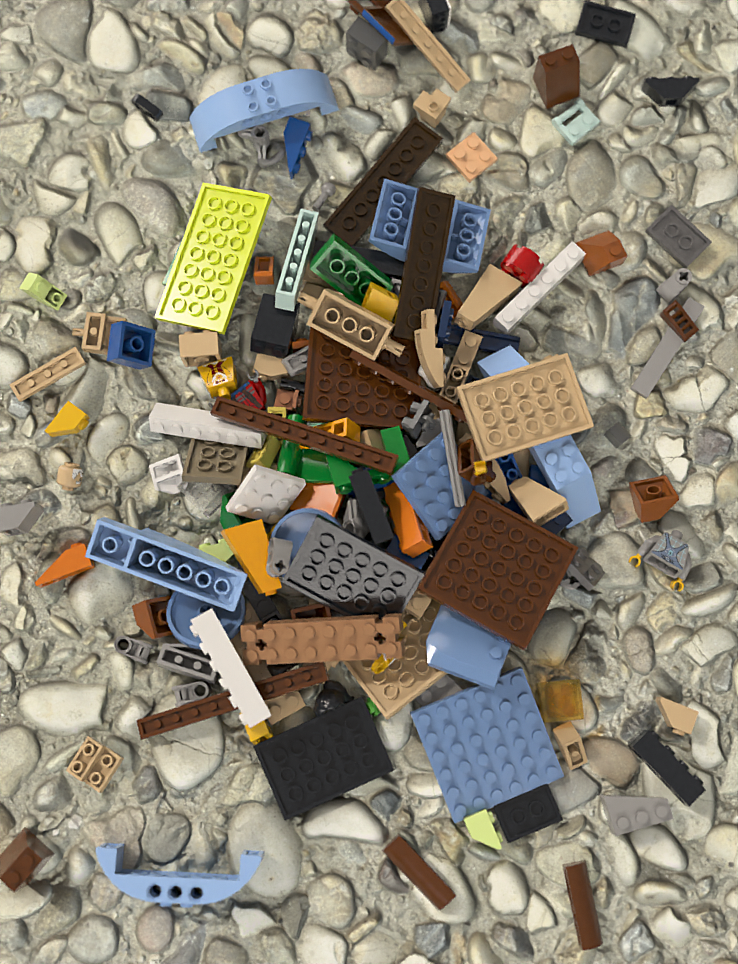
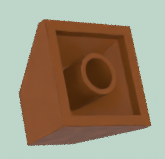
[575,230,627,277]
[629,475,679,523]
[132,595,173,639]

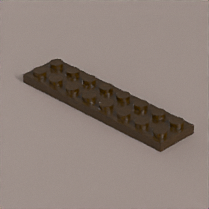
[323,117,443,246]
[392,187,455,342]

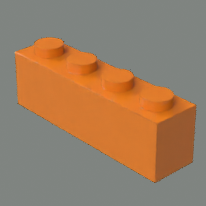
[384,482,433,558]

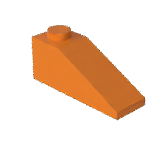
[35,542,96,588]

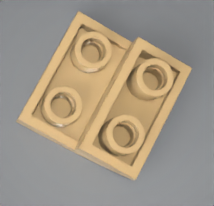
[66,736,124,793]

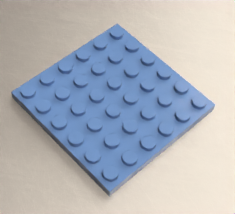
[410,666,564,823]

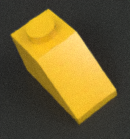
[44,401,90,437]

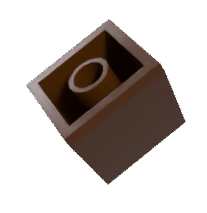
[532,44,580,109]
[0,827,55,893]

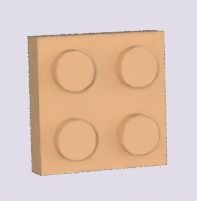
[446,132,498,183]

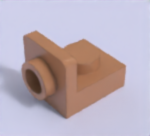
[274,389,303,412]

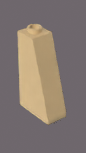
[454,264,522,331]

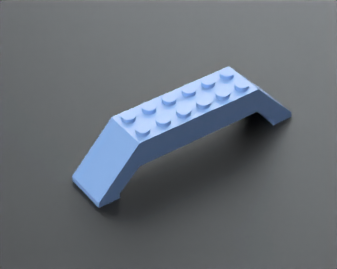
[477,345,601,529]

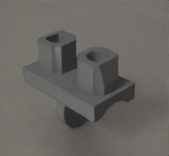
[401,399,436,439]

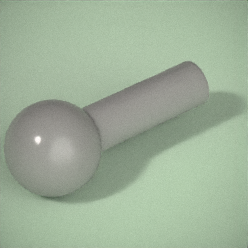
[312,182,336,212]

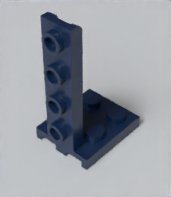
[435,300,520,353]

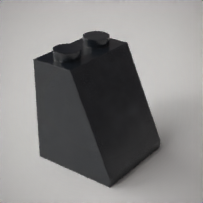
[250,293,300,359]

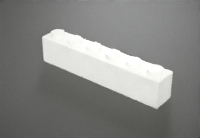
[492,241,586,335]
[149,403,268,449]
[189,609,271,728]

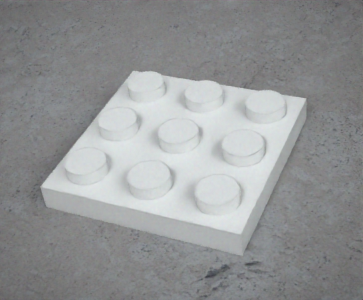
[226,464,306,525]

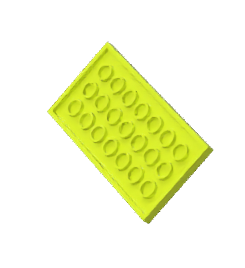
[155,183,272,335]

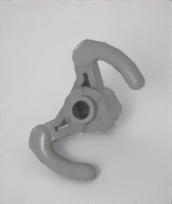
[238,125,286,168]

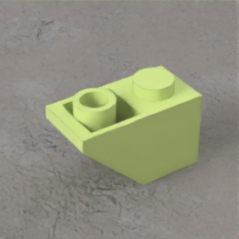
[19,273,67,311]
[463,809,503,850]

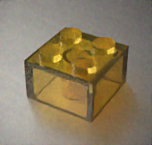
[537,679,584,723]

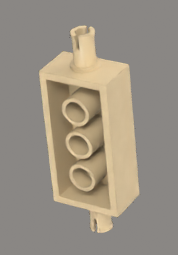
[297,288,405,361]

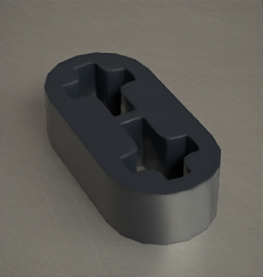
[131,93,163,122]

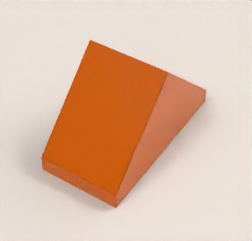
[253,256,274,285]

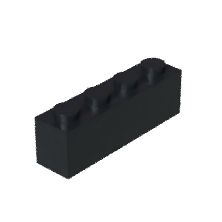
[628,730,706,807]

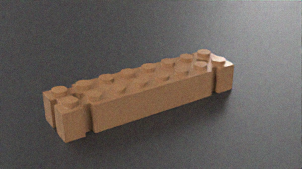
[240,613,405,666]

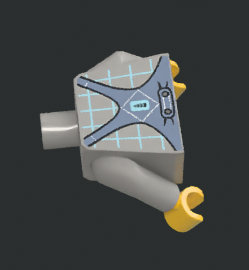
[628,530,692,591]

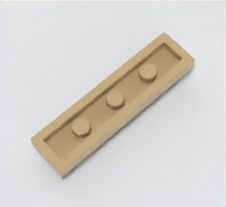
[9,347,86,402]

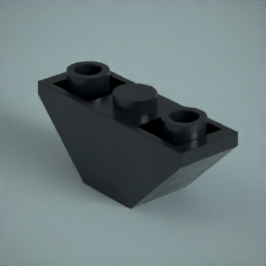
[641,76,700,107]

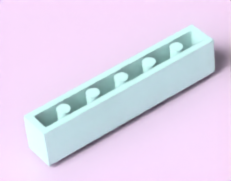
[275,209,319,311]

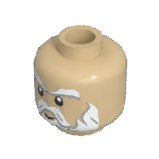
[56,462,84,491]

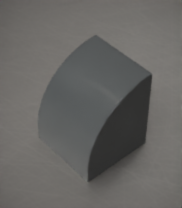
[604,422,632,449]

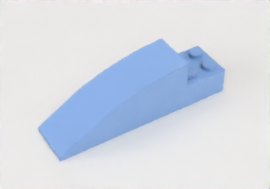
[85,517,248,612]

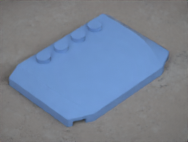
[426,604,511,690]

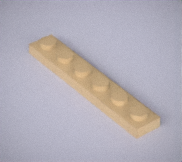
[385,0,471,93]

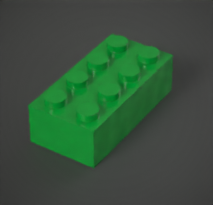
[310,234,393,306]

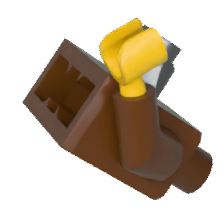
[457,438,496,486]

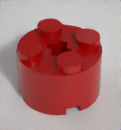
[500,244,544,288]

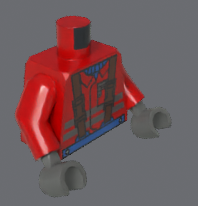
[208,368,267,411]

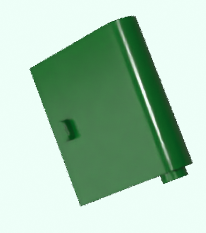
[276,414,333,484]

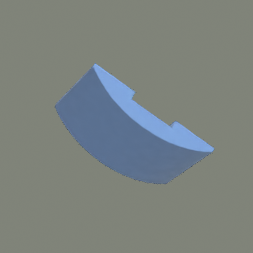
[369,179,491,273]

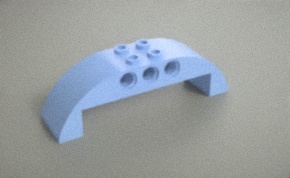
[189,69,339,153]
[96,843,264,908]

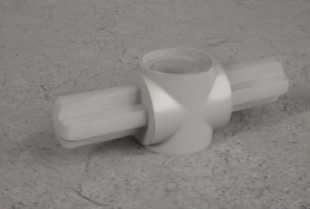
[342,500,368,539]

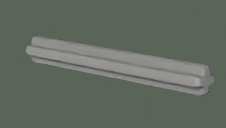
[439,410,466,507]

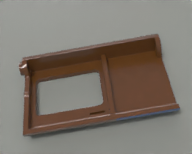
[346,0,431,46]

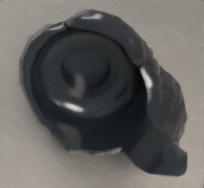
[313,680,355,717]

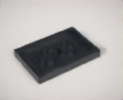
[575,0,636,48]
[493,783,563,843]

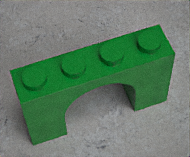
[325,426,410,494]

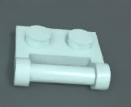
[551,98,600,146]

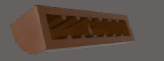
[381,833,456,911]
[562,860,603,951]

